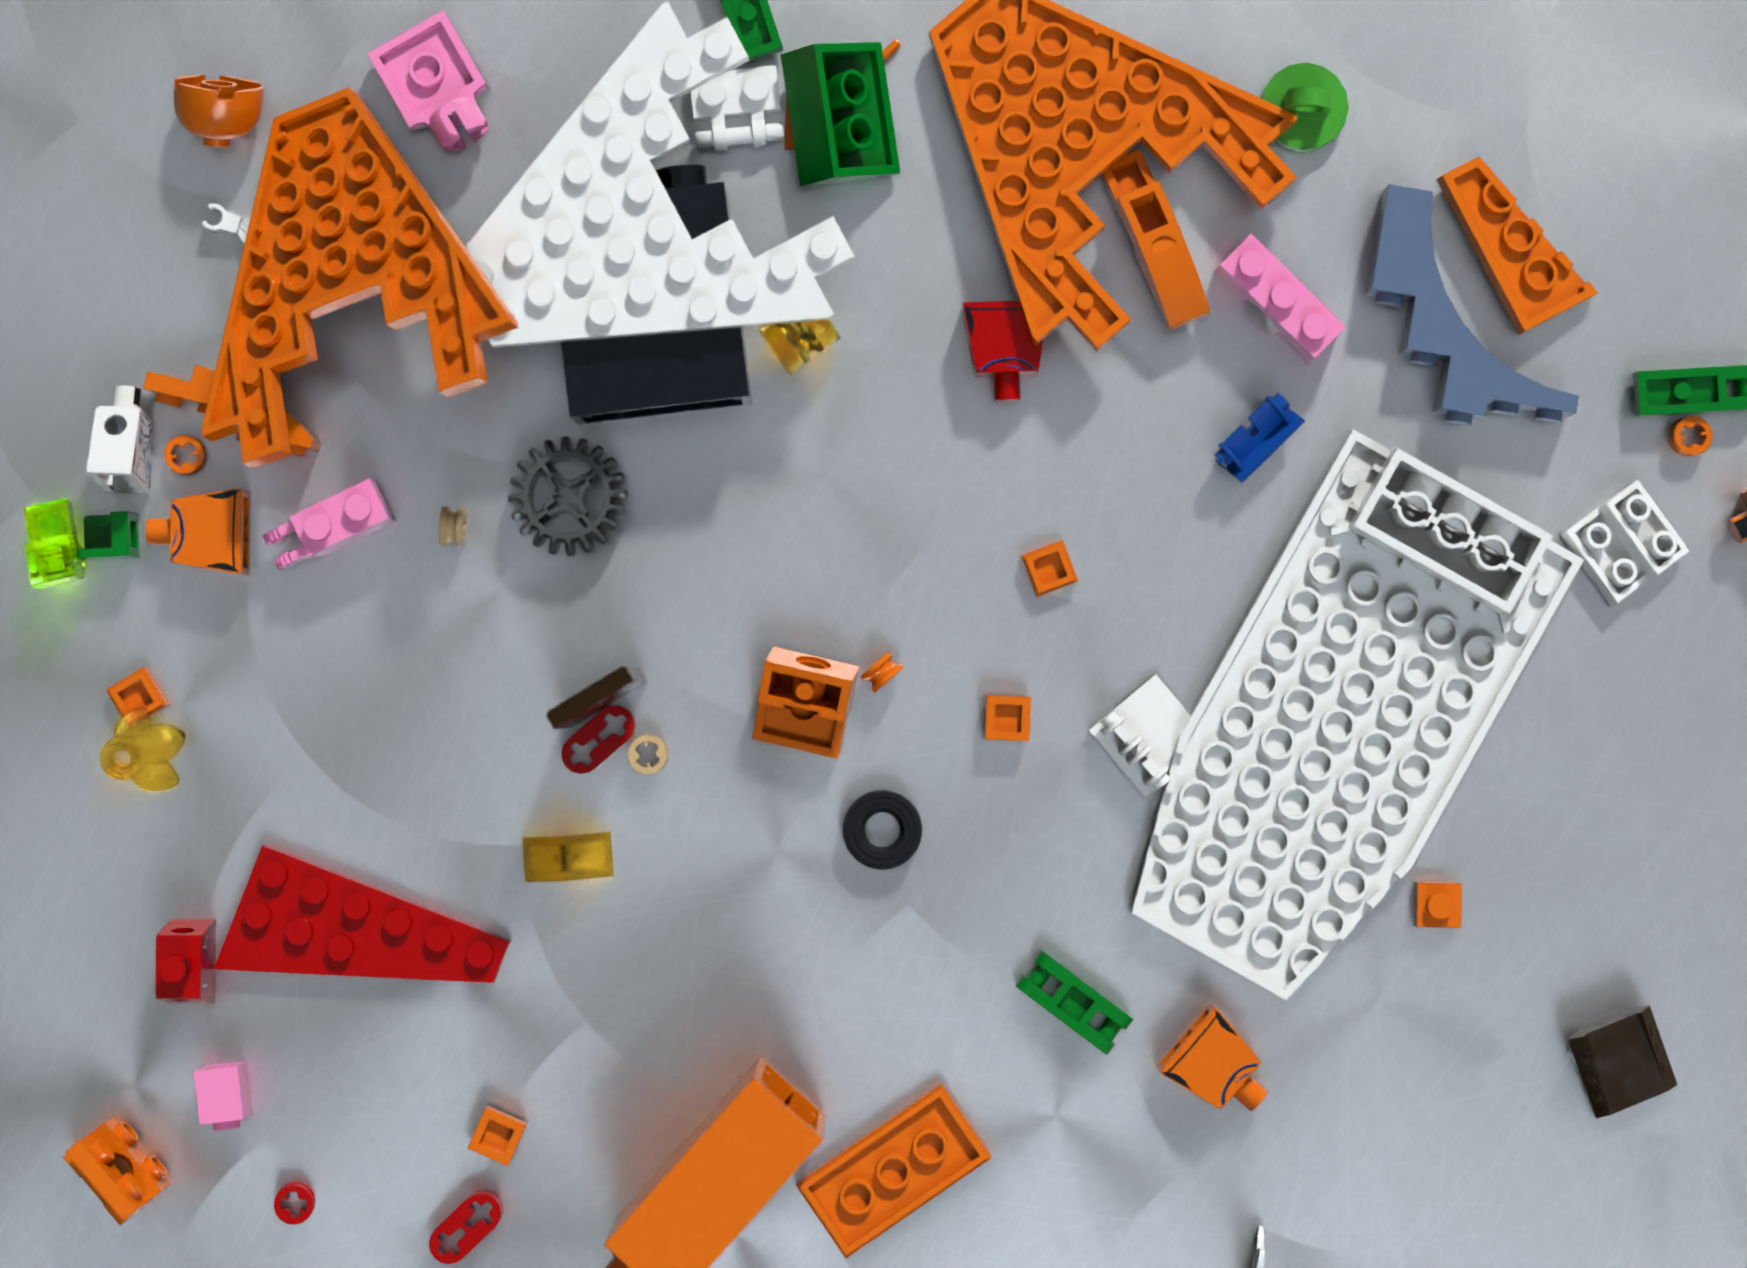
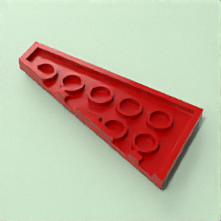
[214,845,511,983]

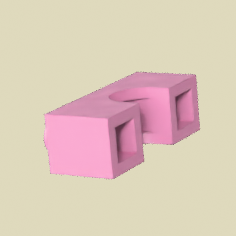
[1214,233,1346,364]

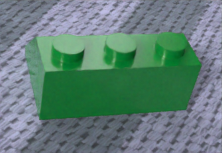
[781,42,900,187]

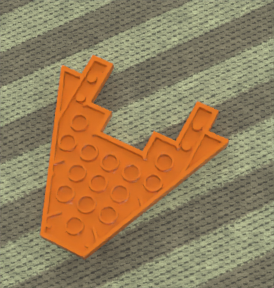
[929,0,1298,352]
[201,87,518,469]

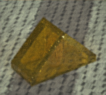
[522,831,614,882]

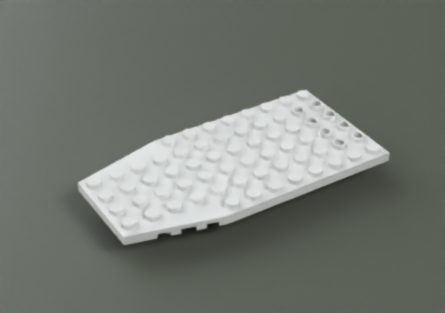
[1130,429,1585,1000]

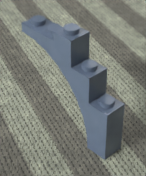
[1365,184,1579,426]

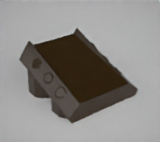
[1567,1005,1677,1119]

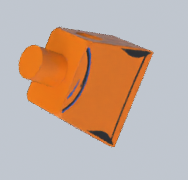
[145,489,251,575]
[1156,1004,1268,1111]

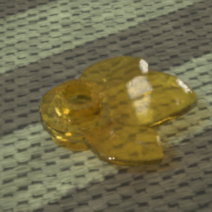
[99,707,186,792]

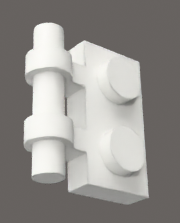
[691,65,785,152]

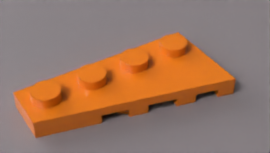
[1436,157,1598,335]

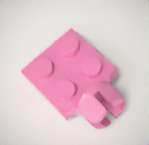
[367,10,489,152]

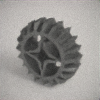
[508,436,629,556]

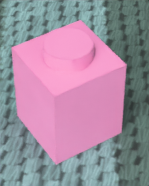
[193,1061,252,1131]

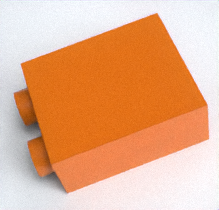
[604,1057,825,1268]

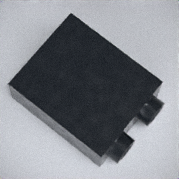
[561,165,752,425]

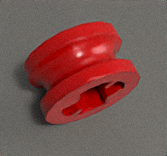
[274,1181,316,1225]

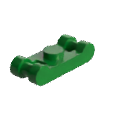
[1016,951,1134,1055]

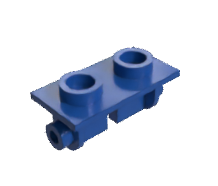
[1214,393,1305,483]

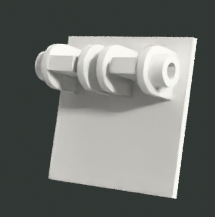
[1088,674,1190,798]

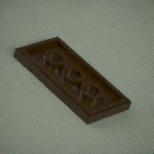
[546,666,647,729]

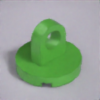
[1261,63,1349,153]

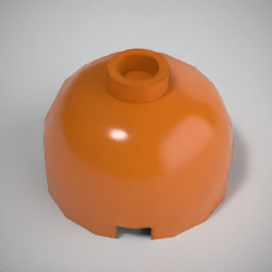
[174,75,263,147]

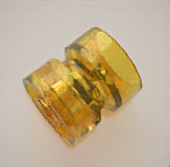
[758,320,841,375]

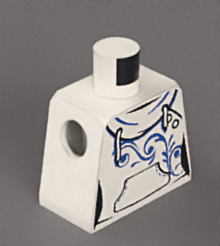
[86,385,154,494]

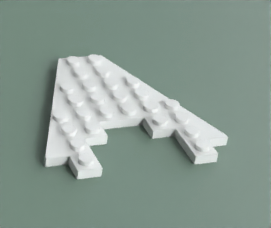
[465,1,855,348]

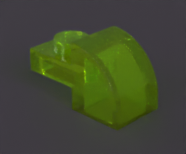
[23,498,86,590]

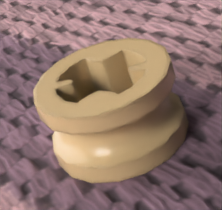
[438,506,467,547]
[628,735,669,774]

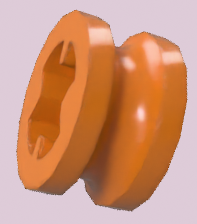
[1668,416,1713,456]
[164,435,206,475]
[860,651,904,693]

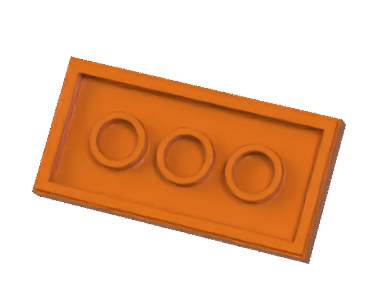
[796,1083,992,1258]

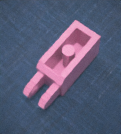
[262,478,396,570]

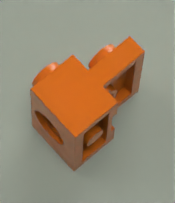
[752,647,860,759]
[63,1117,171,1225]

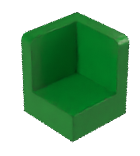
[77,511,140,560]

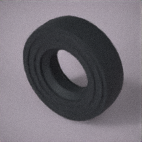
[843,790,922,870]

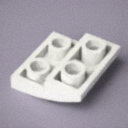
[1559,480,1689,606]

